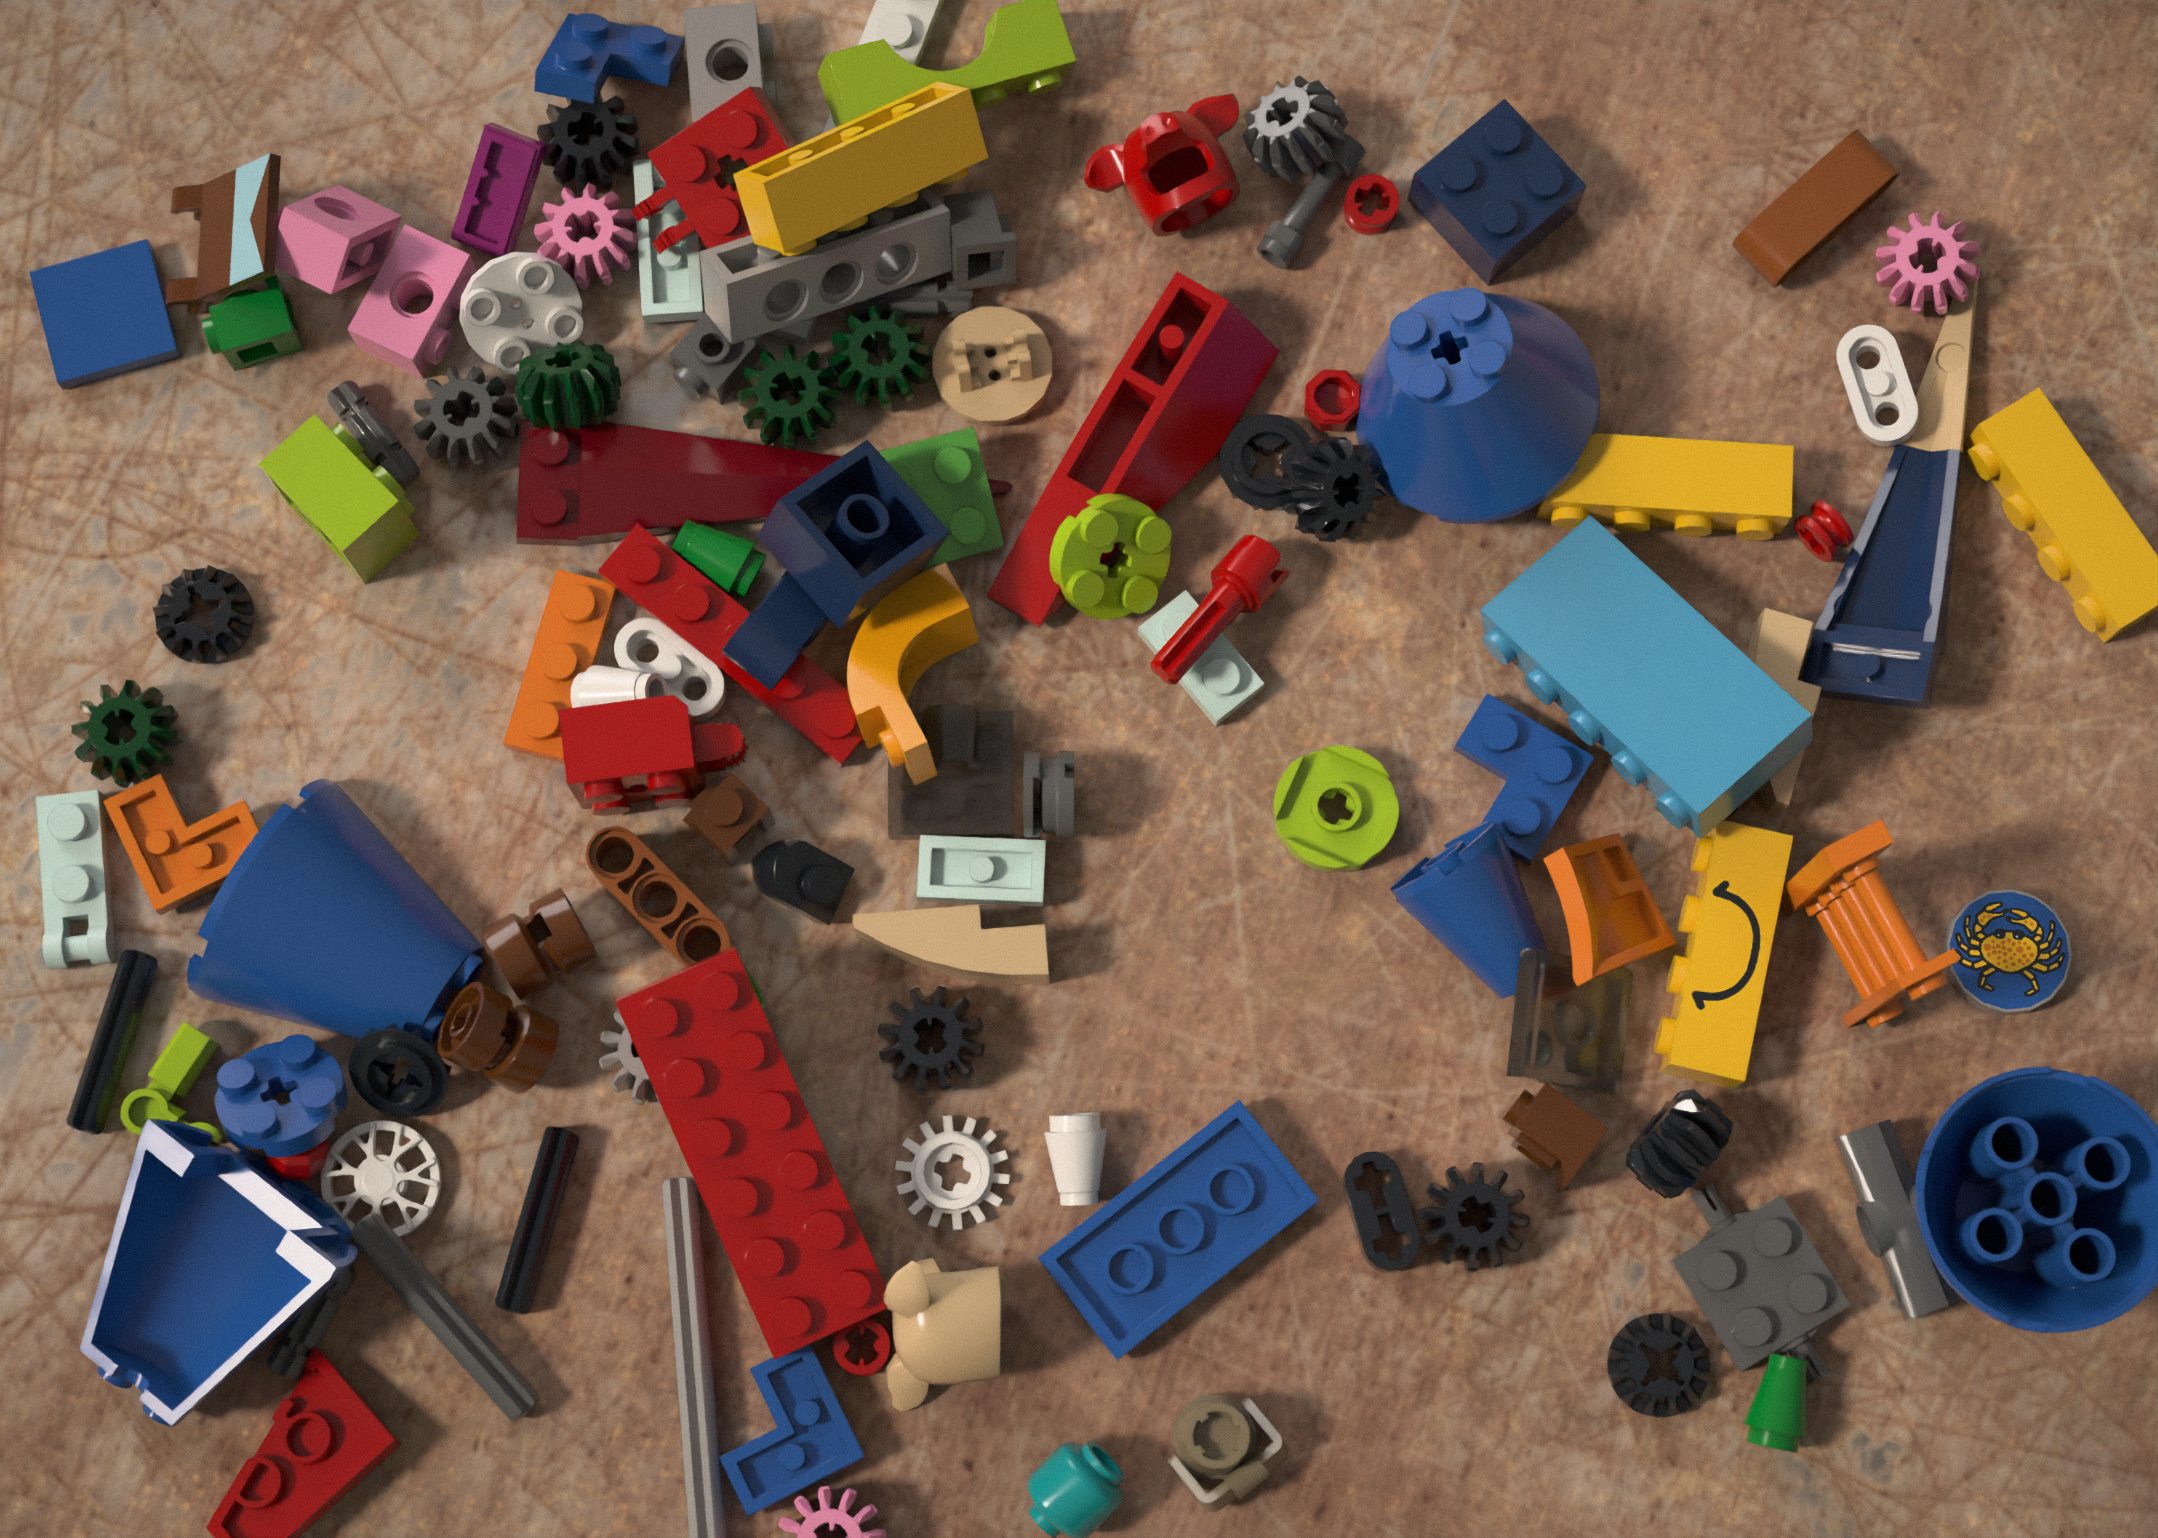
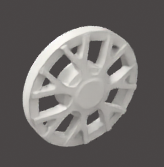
[321,1120,442,1238]

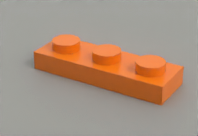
[503,569,619,764]

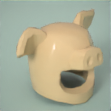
[884,1258,1007,1411]

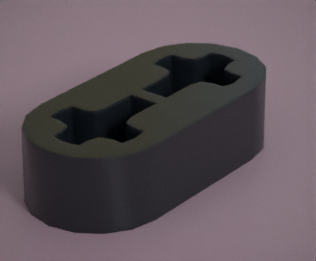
[1342,1151,1420,1273]

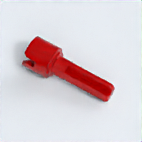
[1150,535,1289,685]

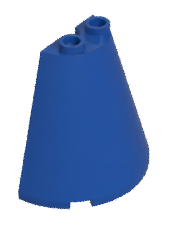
[187,779,485,1045]
[80,1119,358,1426]

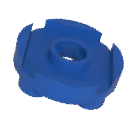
[215,1034,348,1158]

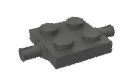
[1670,1182,1851,1385]

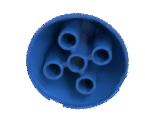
[1355,287,1600,524]
[1915,1067,2158,1333]

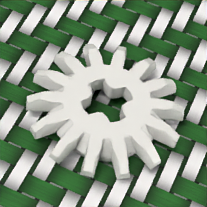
[895,1115,1010,1230]

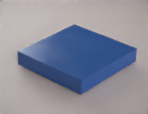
[29,239,181,390]

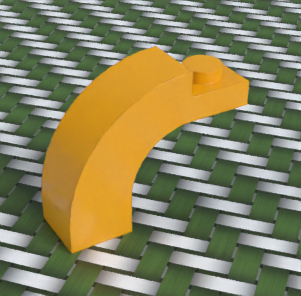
[847,563,979,785]

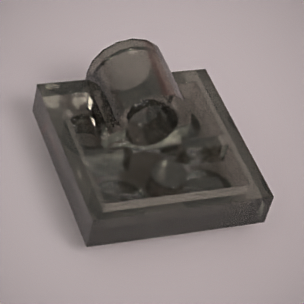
[888,704,1014,840]

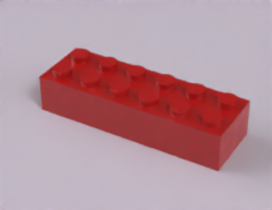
[615,945,887,1360]

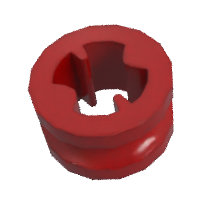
[1343,174,1400,236]
[1793,500,1854,563]
[833,1318,892,1377]

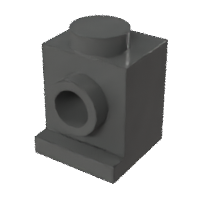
[943,190,1017,291]
[669,312,768,405]

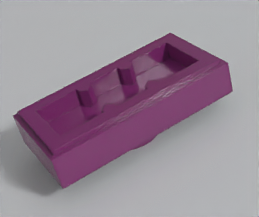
[450,122,548,257]

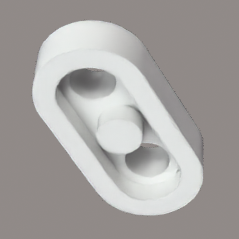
[1836,325,1919,446]
[614,618,726,722]

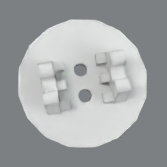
[459,252,584,374]

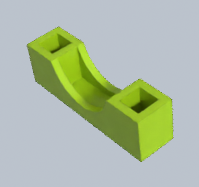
[817,0,1076,128]

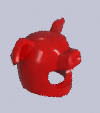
[1084,93,1240,237]

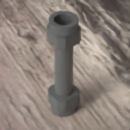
[1256,133,1366,269]

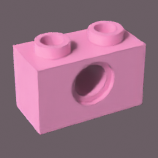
[275,184,402,294]
[347,225,477,379]

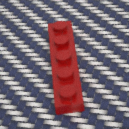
[598,523,864,767]

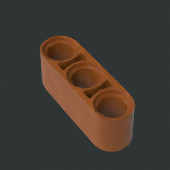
[1732,130,1900,288]
[586,826,734,968]

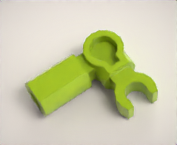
[121,1021,226,1144]

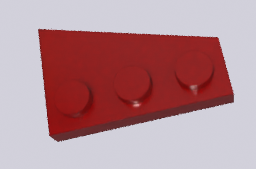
[206,1346,402,1538]

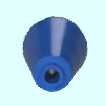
[1390,820,1553,1002]

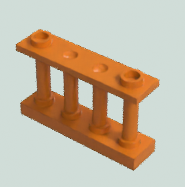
[1780,819,1960,1029]

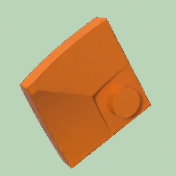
[1543,833,1677,987]

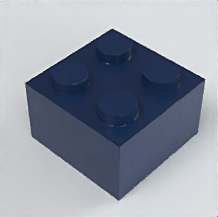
[1407,98,1587,286]
[757,439,950,630]

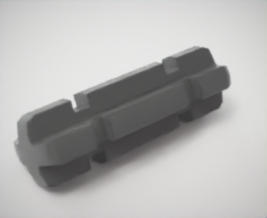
[854,281,973,320]
[327,380,420,488]
[267,1267,356,1381]

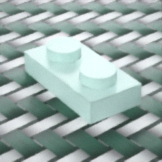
[1137,590,1265,727]
[917,835,1046,907]

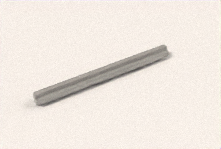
[662,1177,726,1538]

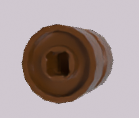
[482,887,600,1002]
[437,982,559,1094]

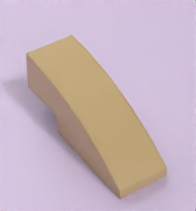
[1747,608,1822,817]
[853,904,1049,985]

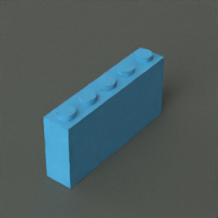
[1480,515,1812,839]

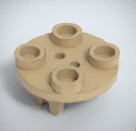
[932,306,1052,425]

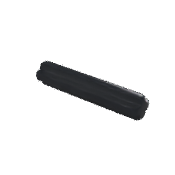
[67,949,158,1134]
[495,1126,580,1315]

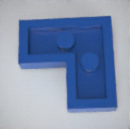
[534,13,685,104]
[1453,693,1595,865]
[719,1343,866,1517]

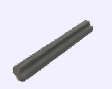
[350,1212,539,1422]

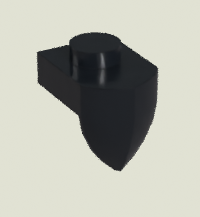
[751,839,855,926]

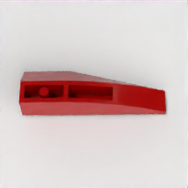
[987,271,1280,629]

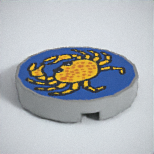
[1941,889,2072,1016]

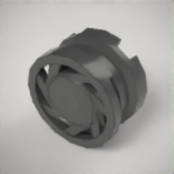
[1023,751,1074,839]

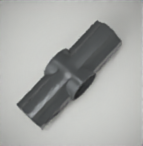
[1835,1119,1961,1321]

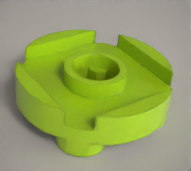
[1049,493,1172,620]
[1273,745,1399,873]

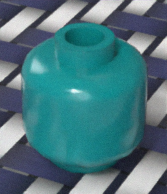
[1027,1441,1124,1538]

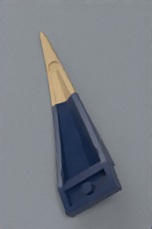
[1802,258,1980,710]

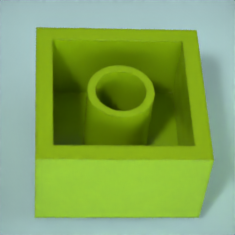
[258,414,420,584]

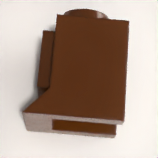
[682,772,775,867]
[1502,1082,1609,1193]

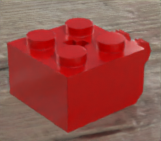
[631,86,797,255]
[559,695,749,816]

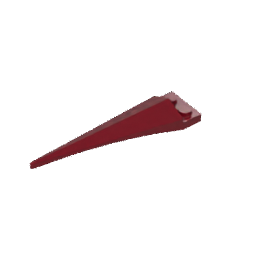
[516,419,1013,546]

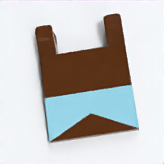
[165,153,281,314]

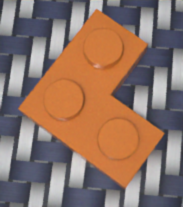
[103,773,261,915]

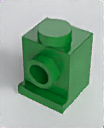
[202,275,305,371]

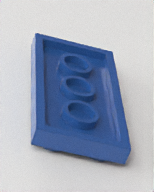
[1038,1100,1319,1361]

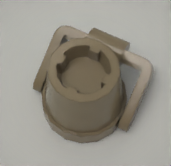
[1167,1395,1288,1512]

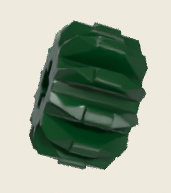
[828,304,933,412]
[515,340,622,432]
[737,344,843,450]
[71,679,183,788]

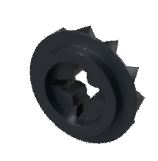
[1219,414,1312,511]
[153,564,254,664]
[349,1022,452,1118]
[1607,1314,1712,1418]

